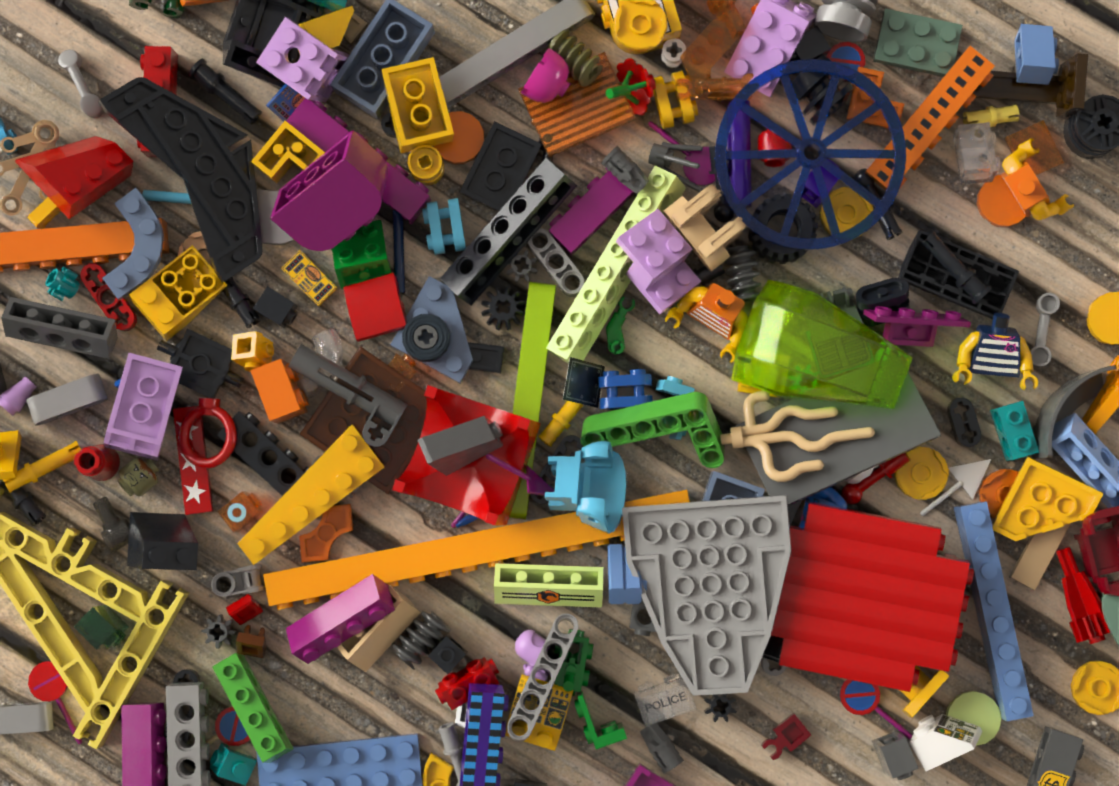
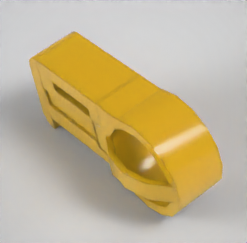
[27,197,61,229]

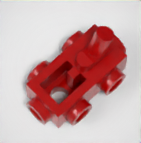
[435,657,499,710]

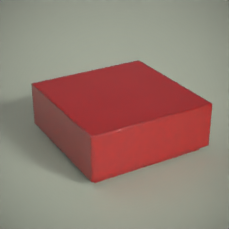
[226,594,263,625]

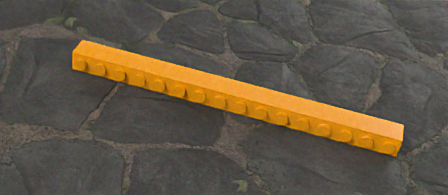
[263,490,690,610]

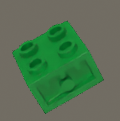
[332,220,392,289]
[574,691,627,749]

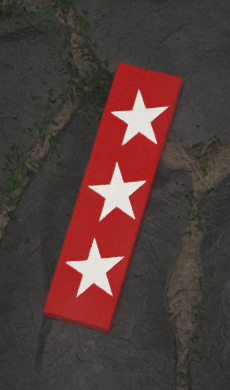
[173,406,214,515]

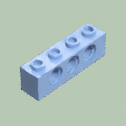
[1052,413,1119,508]

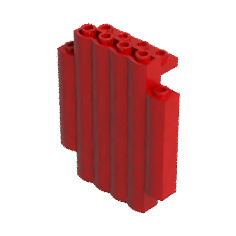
[771,502,974,692]

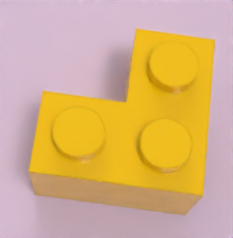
[251,121,325,184]

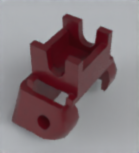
[1074,506,1119,597]

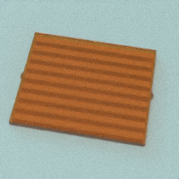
[518,52,636,157]

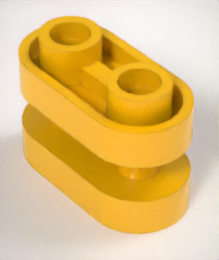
[653,71,698,129]

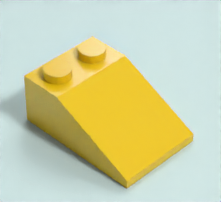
[381,57,454,153]

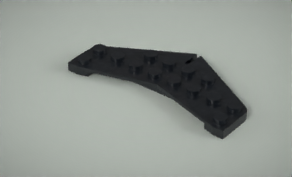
[99,77,263,283]

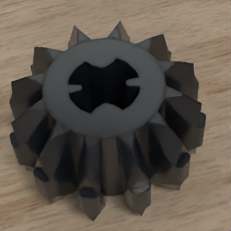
[481,286,526,331]

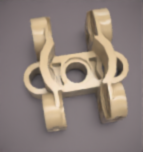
[663,184,747,272]

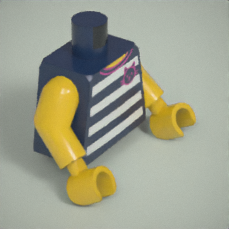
[952,313,1038,390]

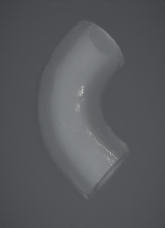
[299,328,343,398]

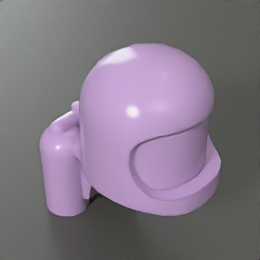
[515,630,550,681]

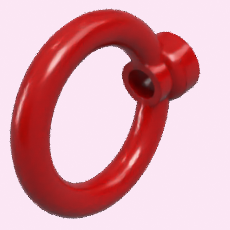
[179,398,237,468]

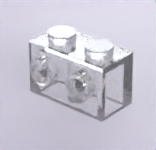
[953,122,1000,184]

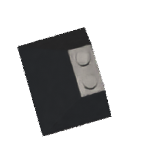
[223,0,325,88]

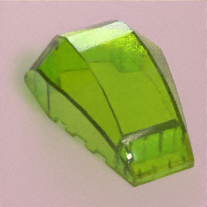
[731,280,913,409]

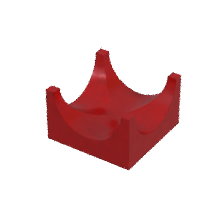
[392,385,541,526]

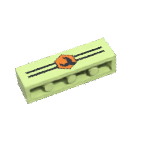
[494,563,604,607]

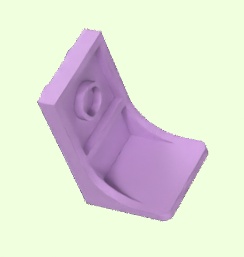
[724,0,816,97]

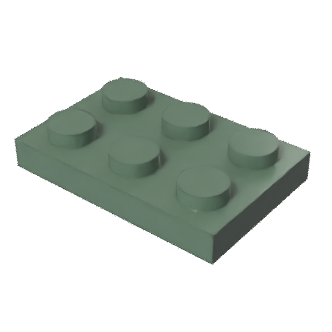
[873,8,963,77]

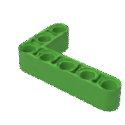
[581,392,725,468]

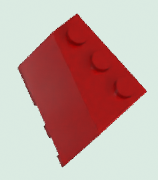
[15,136,134,219]

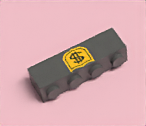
[1027,726,1084,786]

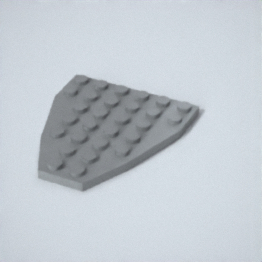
[622,495,792,696]

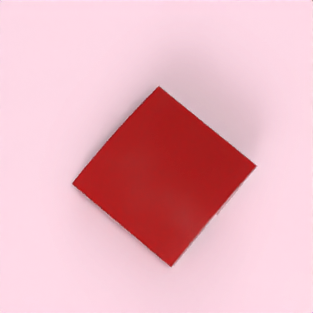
[343,273,407,342]

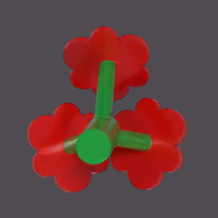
[606,58,656,117]

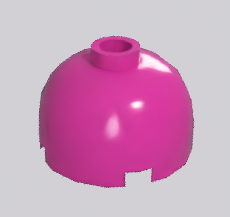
[521,48,570,103]

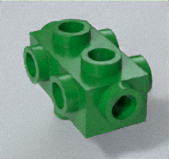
[550,629,594,696]

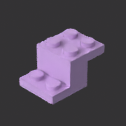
[616,209,701,314]

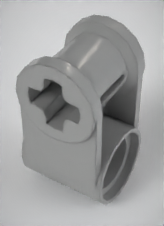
[211,564,266,597]

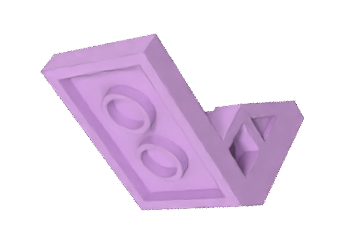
[104,353,183,461]

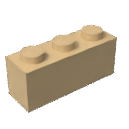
[337,585,421,672]

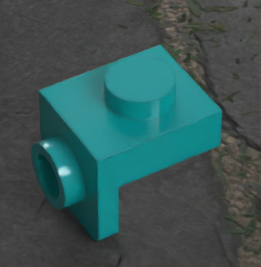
[210,743,257,786]

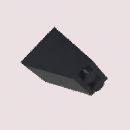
[127,512,198,570]

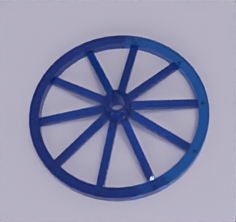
[715,59,906,250]

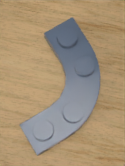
[102,188,164,301]

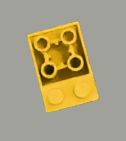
[129,245,227,342]

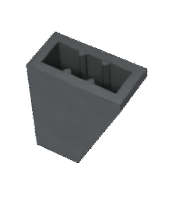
[418,416,503,476]

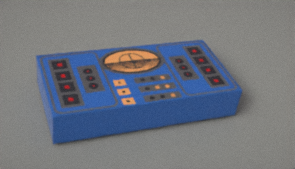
[266,84,305,122]

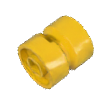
[407,145,445,186]

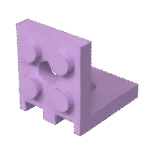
[256,17,349,103]

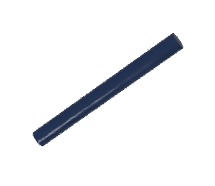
[392,209,405,293]

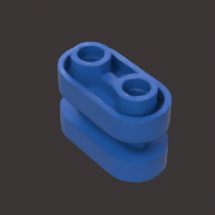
[598,369,653,410]

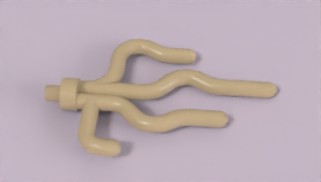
[720,391,875,482]

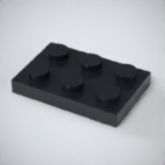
[459,121,542,212]

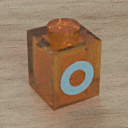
[217,491,263,532]

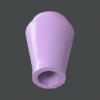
[0,377,37,416]

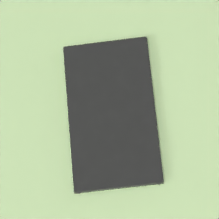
[736,351,941,506]

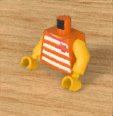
[1000,138,1074,220]
[665,283,750,363]

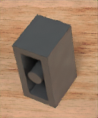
[872,731,919,780]

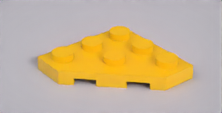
[992,456,1104,541]

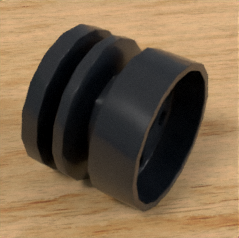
[783,54,856,126]
[1063,94,1119,159]

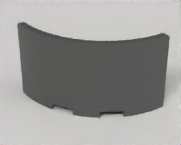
[1031,365,1117,459]

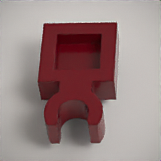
[761,713,811,760]

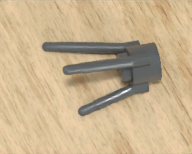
[648,142,703,193]

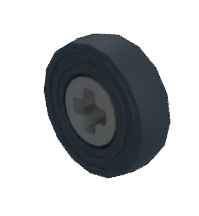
[402,314,450,362]

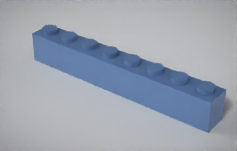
[954,502,1034,722]

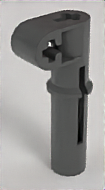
[288,344,408,447]

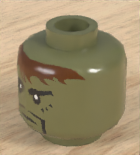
[117,457,159,497]

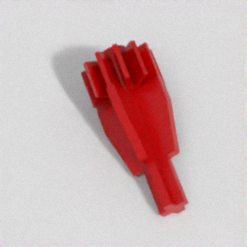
[1056,547,1110,644]

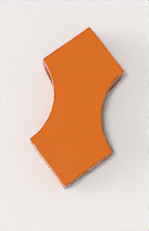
[299,504,353,563]

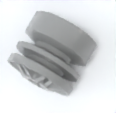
[813,0,878,42]

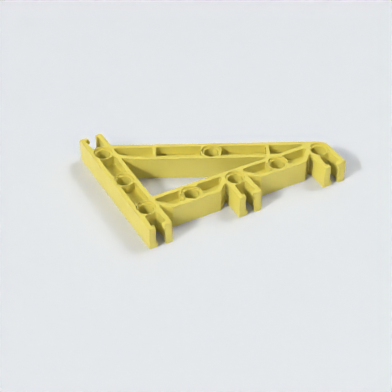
[0,487,189,749]

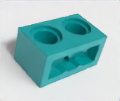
[990,401,1039,461]

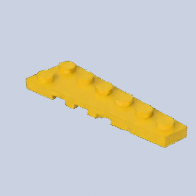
[237,424,385,565]

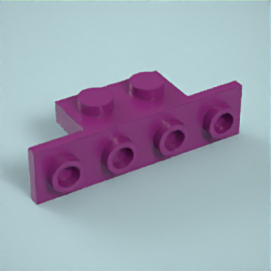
[863,306,971,347]

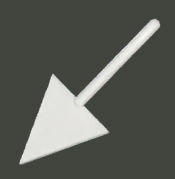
[920,459,991,516]

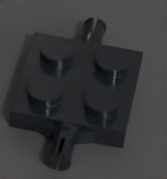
[157,328,244,399]

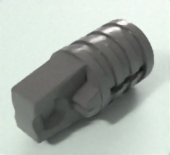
[601,146,649,194]
[640,722,684,774]

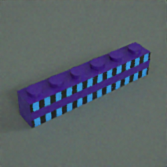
[459,683,509,786]

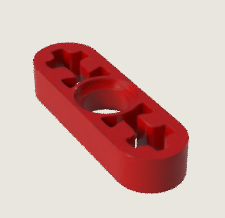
[80,263,137,331]

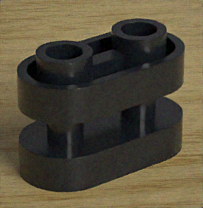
[856,278,910,326]

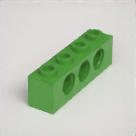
[212,653,294,763]

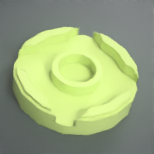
[946,691,1001,746]

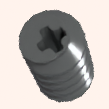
[725,246,762,302]
[392,611,451,670]

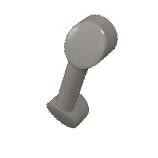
[58,49,104,118]
[1030,293,1060,367]

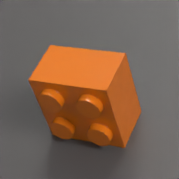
[250,359,309,424]

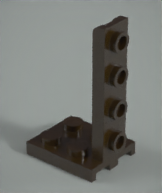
[973,53,1088,118]

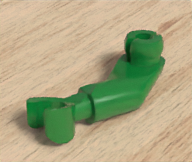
[606,296,635,355]

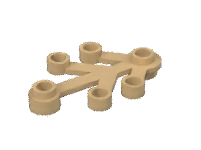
[0,120,59,216]

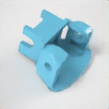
[545,441,626,534]

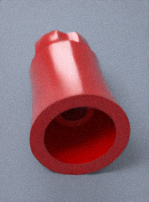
[74,444,120,481]

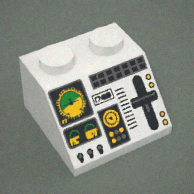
[909,714,982,771]

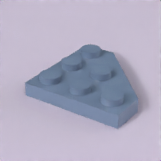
[390,276,473,384]

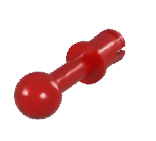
[841,453,911,504]

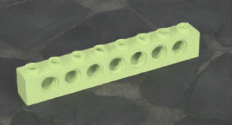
[546,166,686,364]

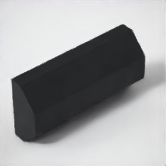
[898,230,1019,319]

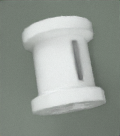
[661,38,686,68]

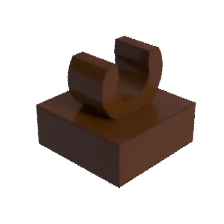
[236,625,266,658]

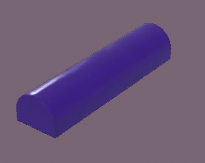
[727,99,752,209]

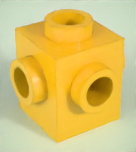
[231,331,274,372]

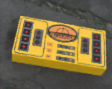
[281,250,338,307]

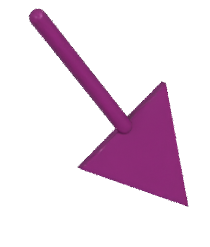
[486,454,555,496]

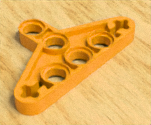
[1082,355,1119,434]

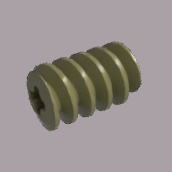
[546,29,603,87]

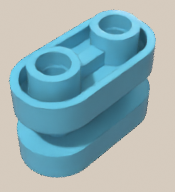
[422,198,466,255]

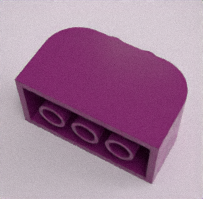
[270,130,388,251]

